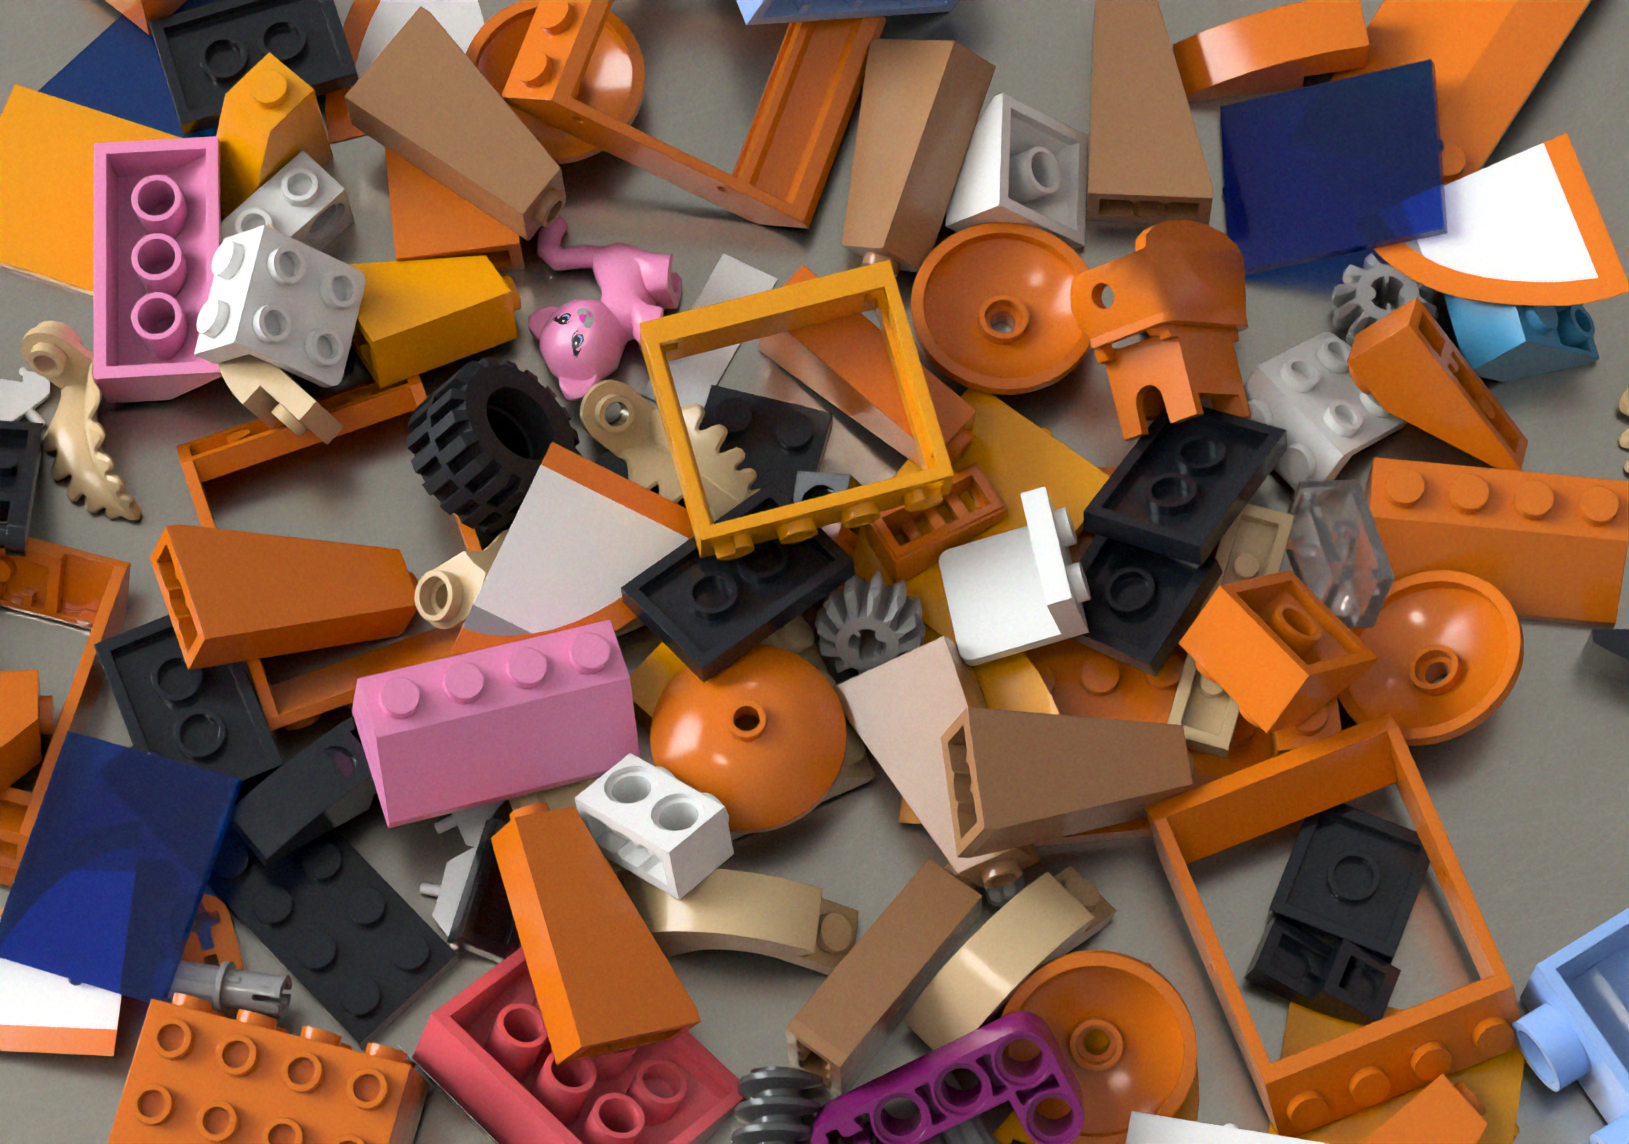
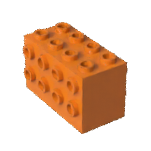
[107,993,430,1144]

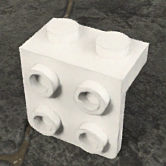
[194,225,366,388]
[1243,332,1407,504]
[939,486,1091,666]

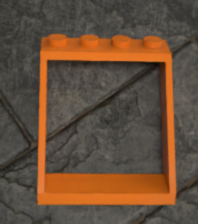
[176,375,483,731]
[1145,712,1520,1138]

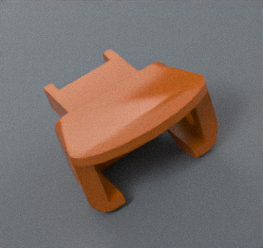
[1070,220,1251,441]

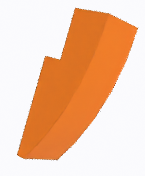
[1172,0,1370,103]

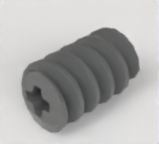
[731,1066,823,1144]

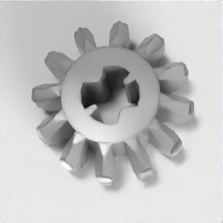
[1331,252,1438,347]
[815,570,926,675]

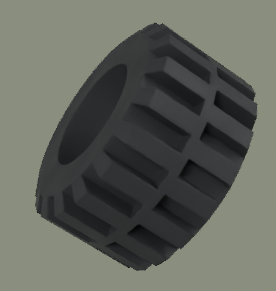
[406,357,581,534]

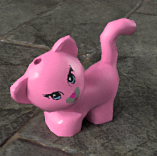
[528,216,682,401]

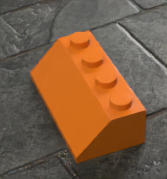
[1358,457,1629,628]

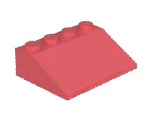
[412,947,746,1144]

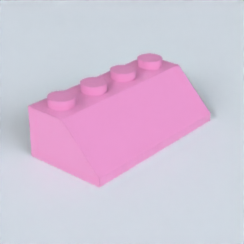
[93,136,222,403]
[352,620,640,828]

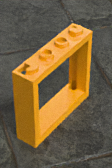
[640,260,954,561]

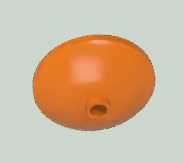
[466,0,646,164]
[910,222,1091,395]
[1337,570,1524,746]
[650,643,847,833]
[1000,950,1197,1144]

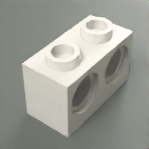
[221,150,354,251]
[575,753,734,900]

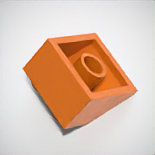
[1179,570,1378,733]

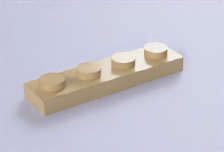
[1167,503,1295,759]

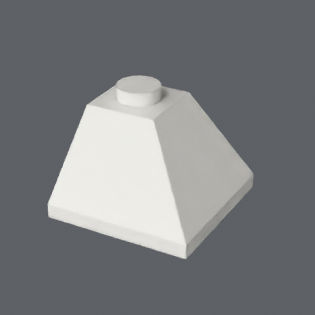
[945,93,1088,250]

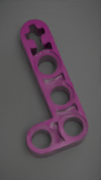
[811,1011,1084,1144]

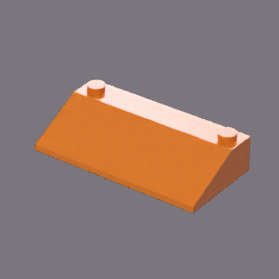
[1289,0,1591,206]

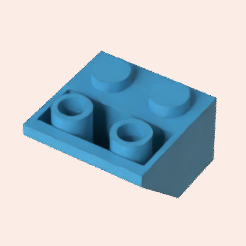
[1443,293,1600,382]

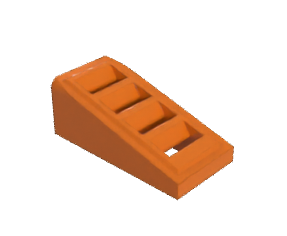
[865,462,1008,584]

